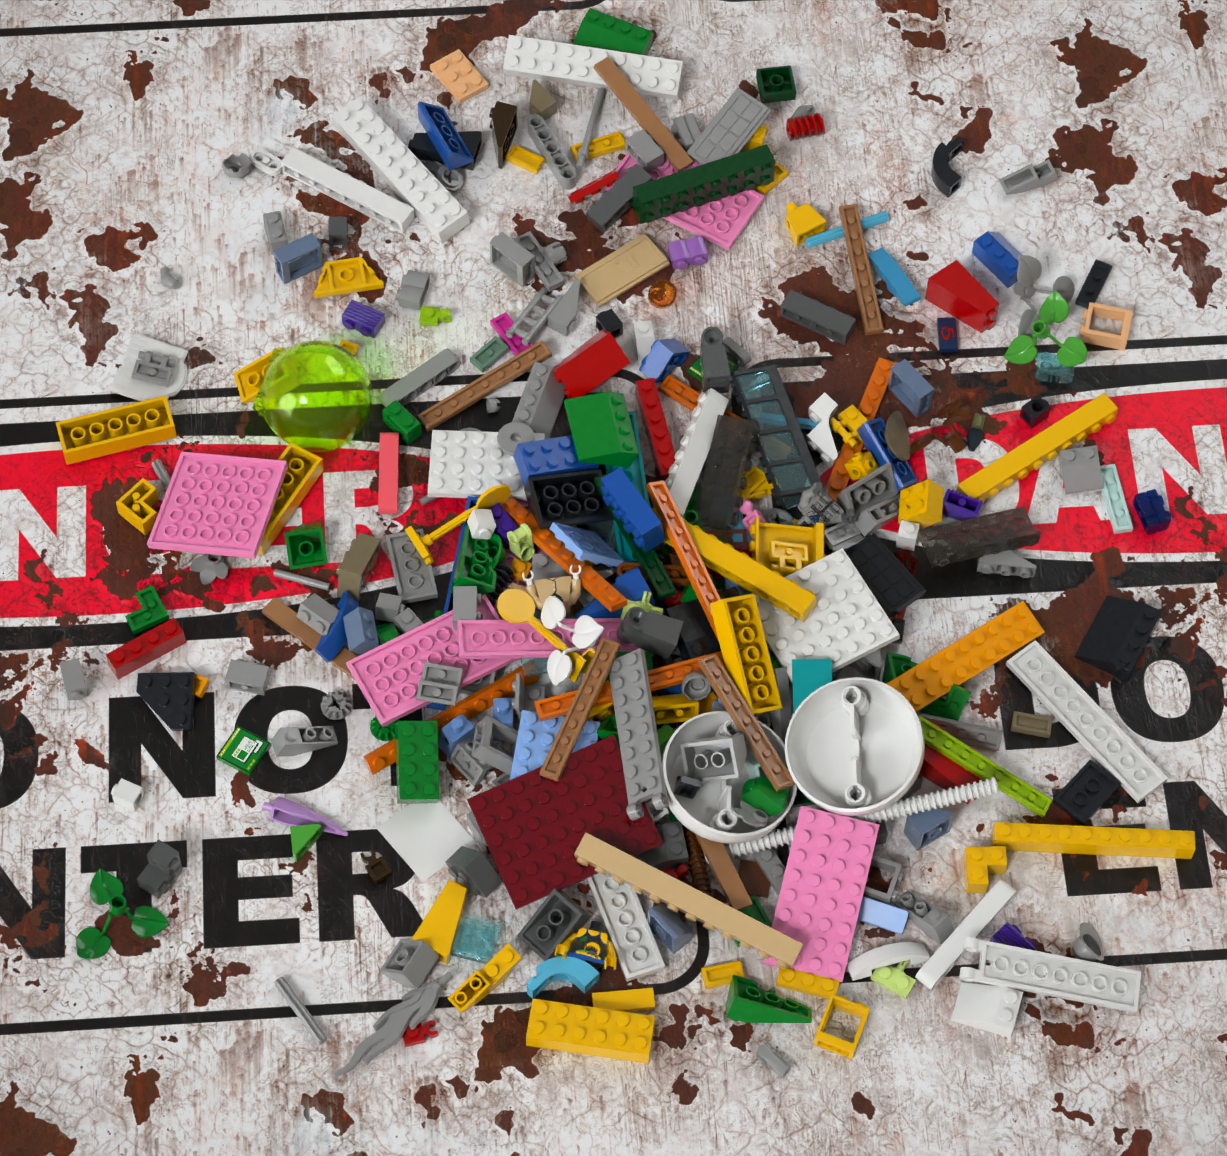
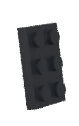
[1052,759,1121,826]

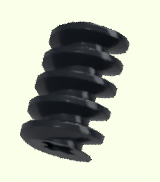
[483,562,514,606]

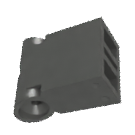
[700,326,730,393]
[617,607,684,659]

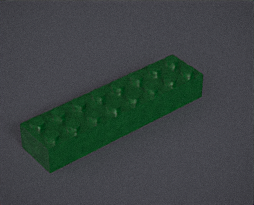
[632,144,775,224]

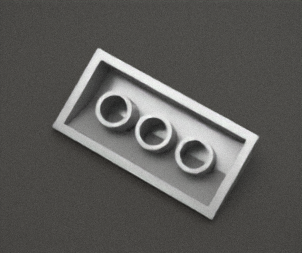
[512,362,565,439]

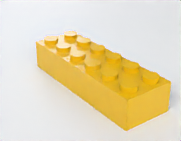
[55,395,177,465]
[258,442,324,555]
[710,593,782,715]
[526,999,655,1064]

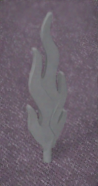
[334,972,453,1077]

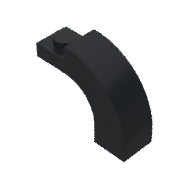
[931,136,964,198]

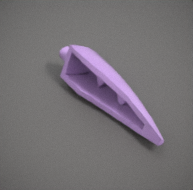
[262,796,348,836]

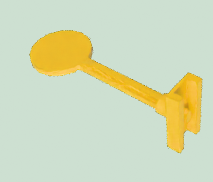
[405,484,511,565]
[497,589,596,683]

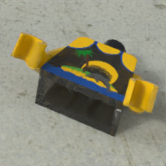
[554,921,617,972]

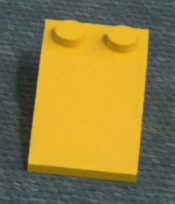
[233,347,300,404]

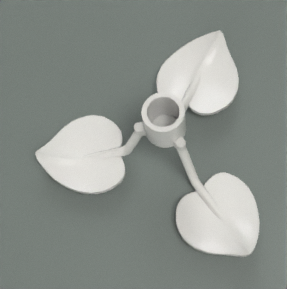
[541,596,605,686]

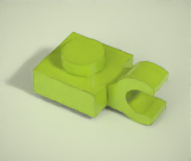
[419,306,452,326]

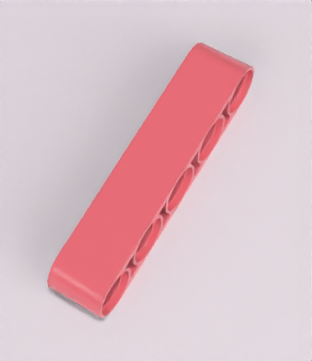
[378,432,399,514]

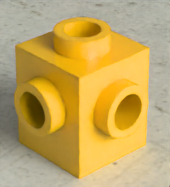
[844,451,878,480]

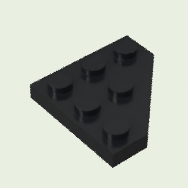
[136,672,196,731]

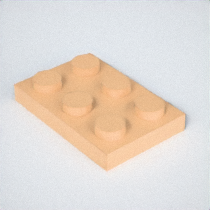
[430,49,489,104]

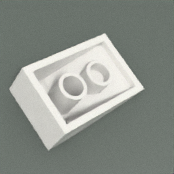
[951,982,1023,1038]

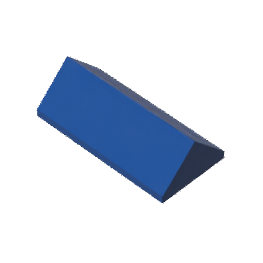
[417,101,474,171]
[856,417,919,493]

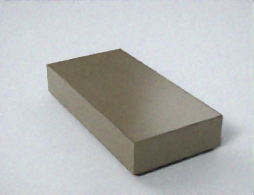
[1010,711,1053,738]

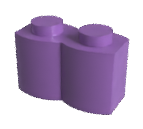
[668,236,708,269]

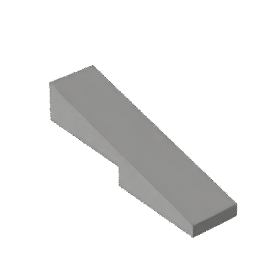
[769,667,792,744]

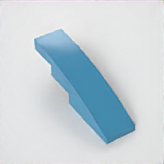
[868,247,921,307]

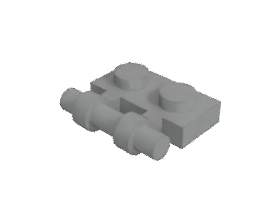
[132,351,176,388]

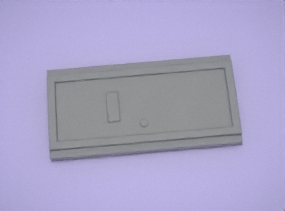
[686,88,772,165]

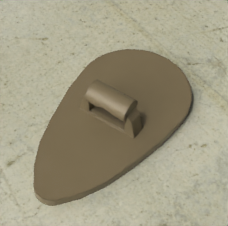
[884,411,911,461]

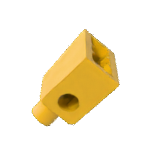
[785,202,827,246]

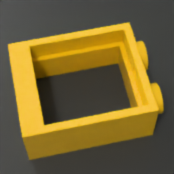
[813,995,870,1059]

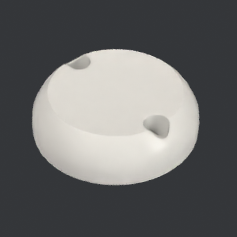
[785,677,925,816]
[661,711,797,844]

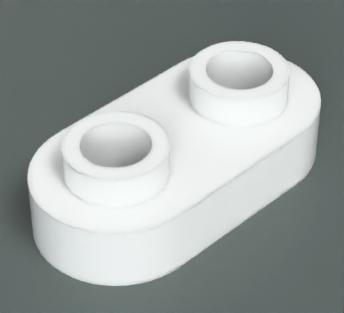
[250,149,282,176]

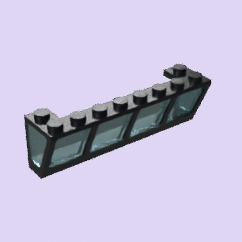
[730,365,823,512]

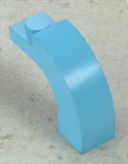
[527,956,599,999]

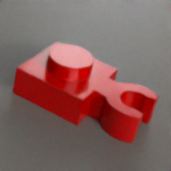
[402,1020,439,1047]

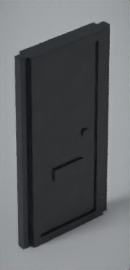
[846,533,926,618]

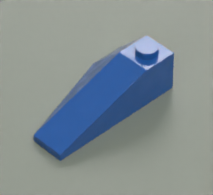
[574,567,656,619]

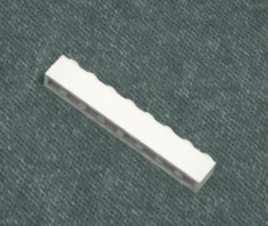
[281,147,415,234]
[665,388,729,517]

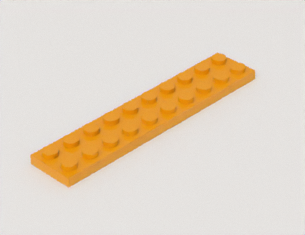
[887,601,1045,712]

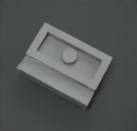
[824,522,865,552]

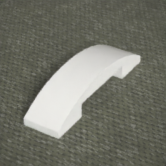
[846,942,930,981]

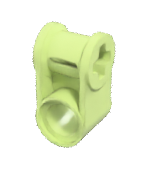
[507,523,535,561]

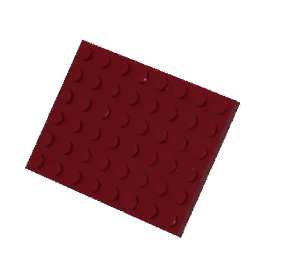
[467,735,663,910]

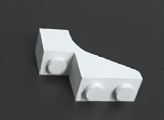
[806,392,838,466]

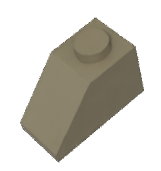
[529,79,557,121]

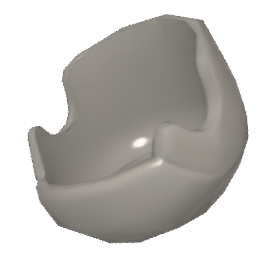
[222,153,251,178]
[681,671,711,700]

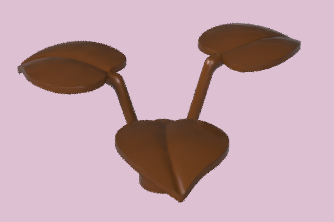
[910,398,971,455]

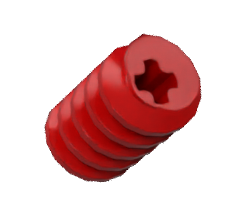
[786,113,825,141]

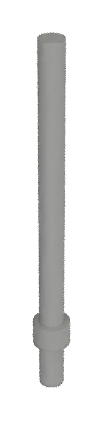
[576,88,605,170]

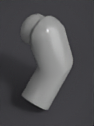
[790,105,815,120]
[160,267,180,289]

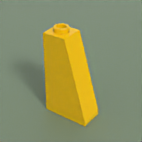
[412,879,467,965]

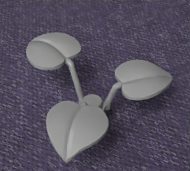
[1014,255,1075,338]

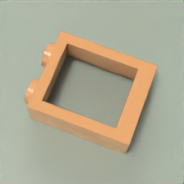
[1079,302,1133,351]

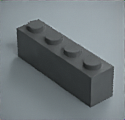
[586,164,653,233]
[780,289,856,345]

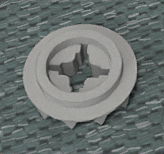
[436,165,463,192]
[763,508,793,525]
[321,690,352,720]

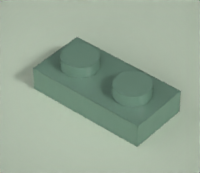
[470,336,509,373]

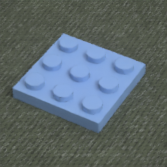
[549,522,625,568]

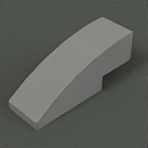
[999,159,1058,195]

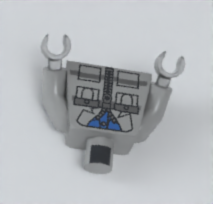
[796,482,857,527]

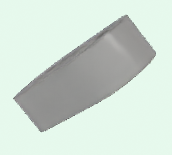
[723,337,751,367]

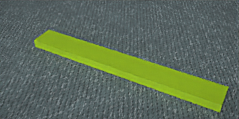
[918,715,1053,817]

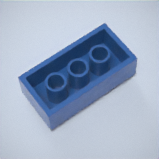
[513,435,600,487]
[600,467,665,552]

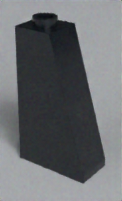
[408,131,482,171]

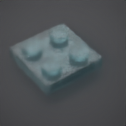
[451,916,501,964]

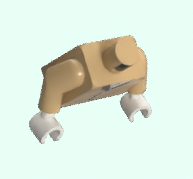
[522,565,582,613]

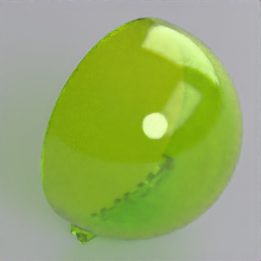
[252,340,373,452]

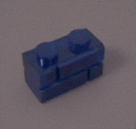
[1133,489,1171,535]

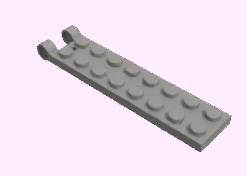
[609,648,669,821]

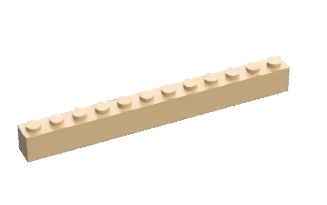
[574,833,803,969]

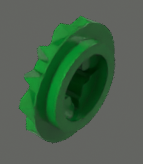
[370,715,400,741]

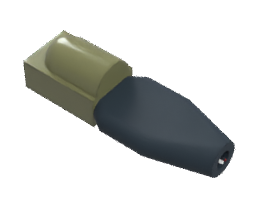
[967,413,986,451]

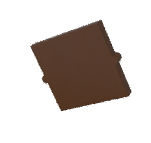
[738,859,770,898]

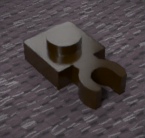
[360,847,393,884]

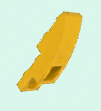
[447,944,523,1014]

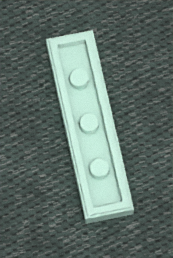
[1100,464,1133,534]

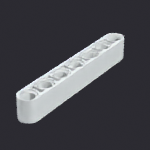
[915,879,1017,990]

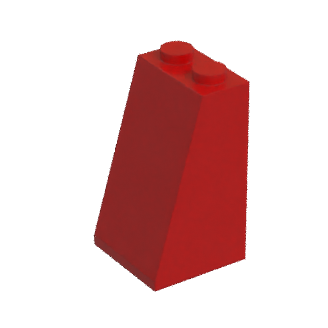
[925,260,999,333]
[552,329,630,399]
[919,721,984,804]

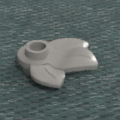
[190,554,228,585]
[730,800,768,827]

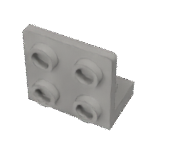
[512,673,546,720]
[449,737,502,786]

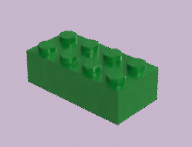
[395,721,440,804]

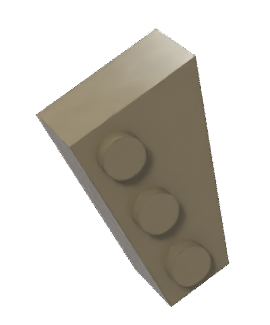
[336,532,381,603]

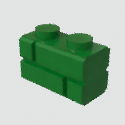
[382,400,422,445]

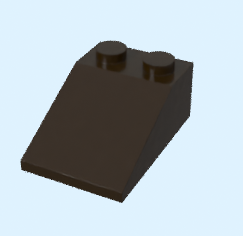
[489,101,518,169]

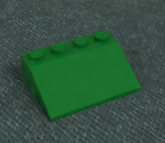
[573,8,653,56]
[564,392,639,467]

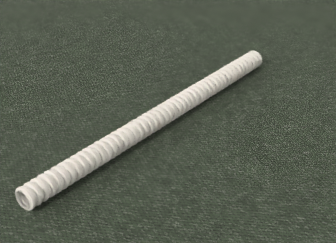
[704,777,999,864]

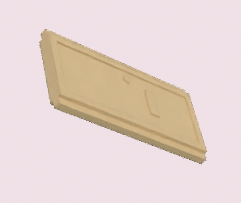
[574,234,670,308]

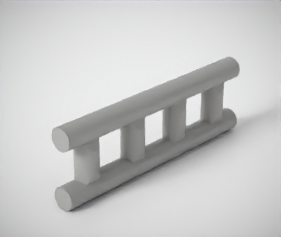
[506,287,562,346]

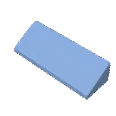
[857,896,909,935]

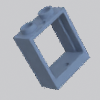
[273,233,324,285]
[888,359,934,418]

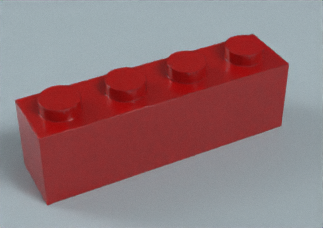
[106,618,186,680]

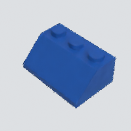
[972,231,1022,288]

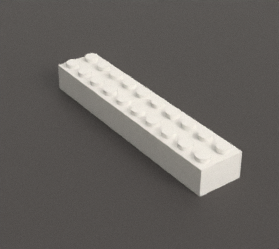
[503,35,684,101]
[332,96,470,244]

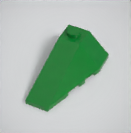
[451,525,497,595]

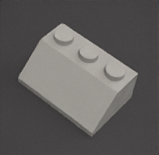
[836,462,898,519]
[680,734,747,782]

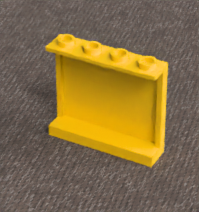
[749,516,824,577]

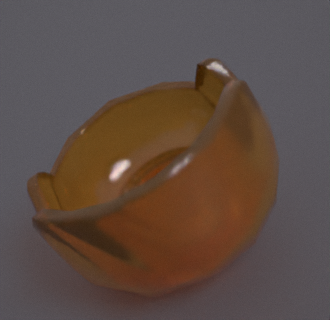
[648,279,677,309]

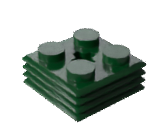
[756,65,796,103]

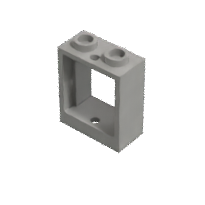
[490,232,535,287]
[471,716,518,775]
[863,855,904,905]

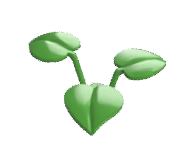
[1003,290,1087,367]

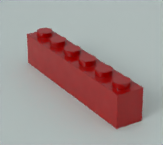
[635,378,676,481]

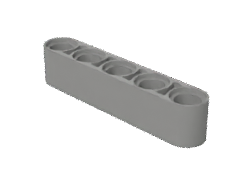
[528,114,576,190]
[378,348,461,407]

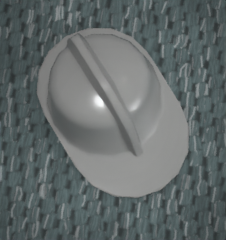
[1073,922,1104,962]

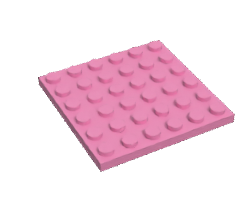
[147,452,288,559]

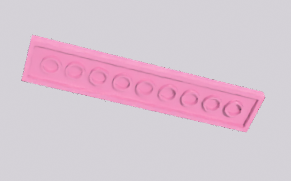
[457,618,654,659]

